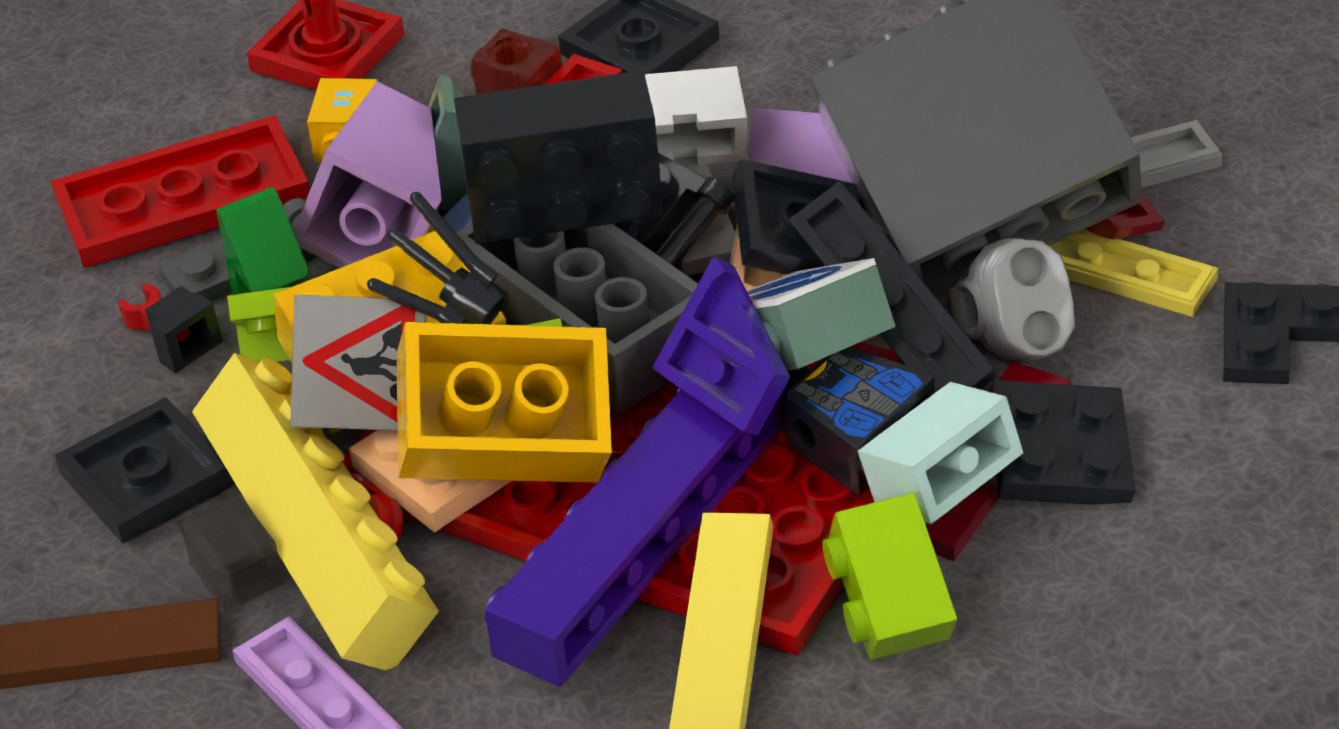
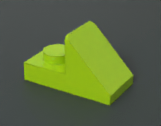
[227,287,290,362]

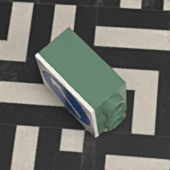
[747,258,896,370]

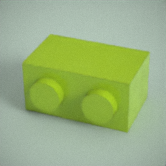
[822,492,958,660]

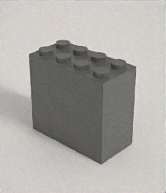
[810,0,1142,299]

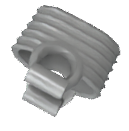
[947,238,1075,361]

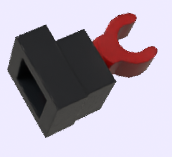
[118,284,223,374]

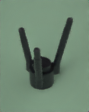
[367,192,509,325]

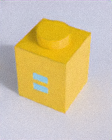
[307,78,377,163]

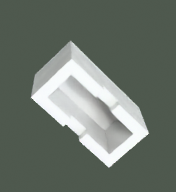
[645,66,747,165]

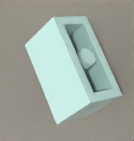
[858,382,1023,524]

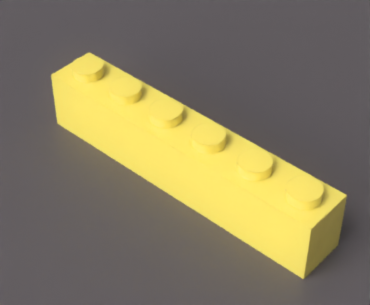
[192,353,439,671]

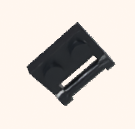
[614,153,735,268]

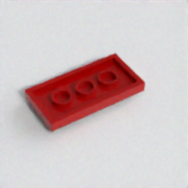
[51,115,310,268]

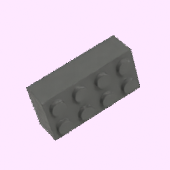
[456,223,698,414]

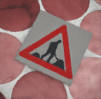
[290,295,426,431]

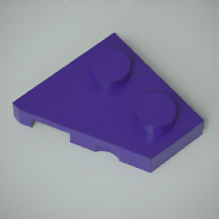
[652,257,790,436]

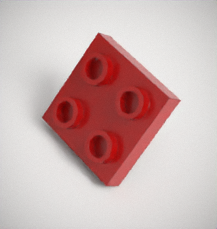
[247,0,405,91]

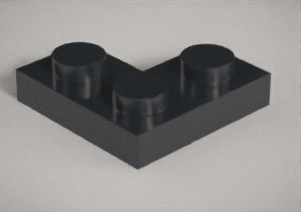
[1223,282,1339,384]

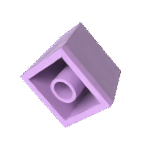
[294,81,442,268]

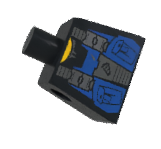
[780,347,935,496]

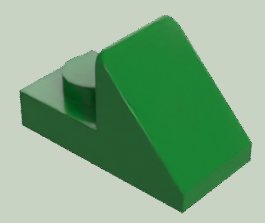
[216,187,308,295]

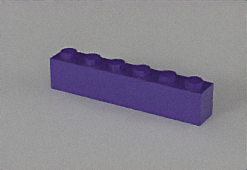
[484,387,782,687]

